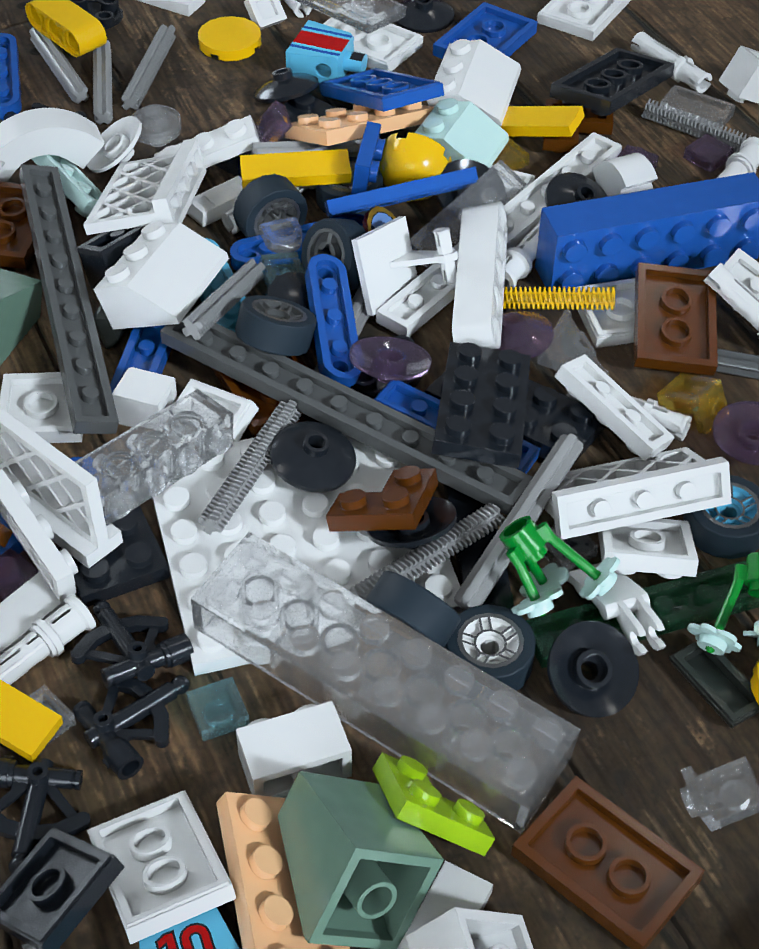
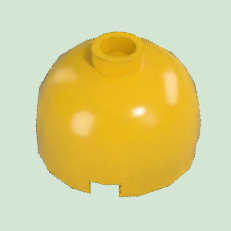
[379,132,452,202]

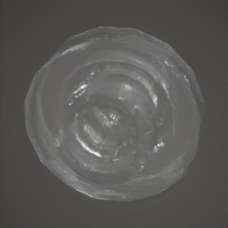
[132,104,182,147]

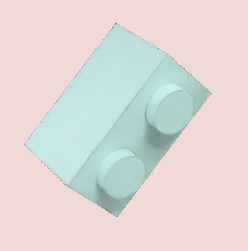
[415,98,509,168]

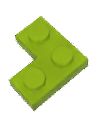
[372,752,495,856]

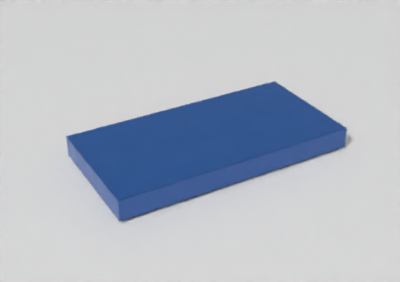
[319,68,444,112]
[324,166,479,218]

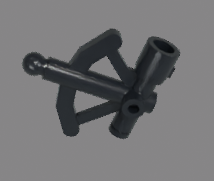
[71,600,194,687]
[72,675,190,780]
[0,755,91,875]

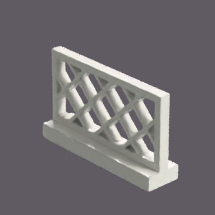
[83,138,207,235]
[0,407,123,569]
[545,447,732,540]

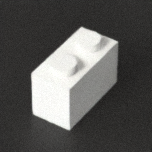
[236,701,352,798]

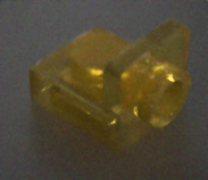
[657,373,728,434]

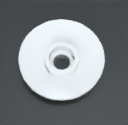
[87,116,142,173]

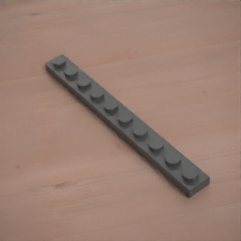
[19,164,119,434]
[160,310,533,516]

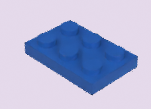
[433,2,538,59]

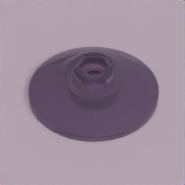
[497,310,554,359]
[349,336,432,383]
[712,401,759,465]

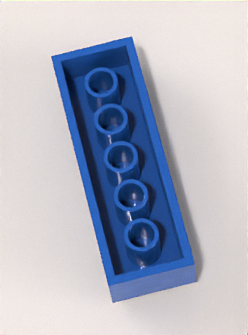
[535,172,759,292]

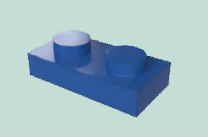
[351,121,386,194]

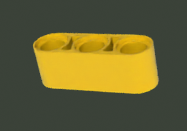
[25,0,107,58]

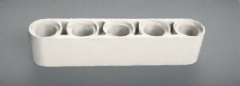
[452,201,508,349]

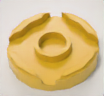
[198,16,262,61]

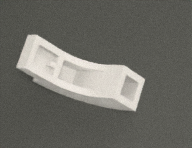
[0,108,105,182]

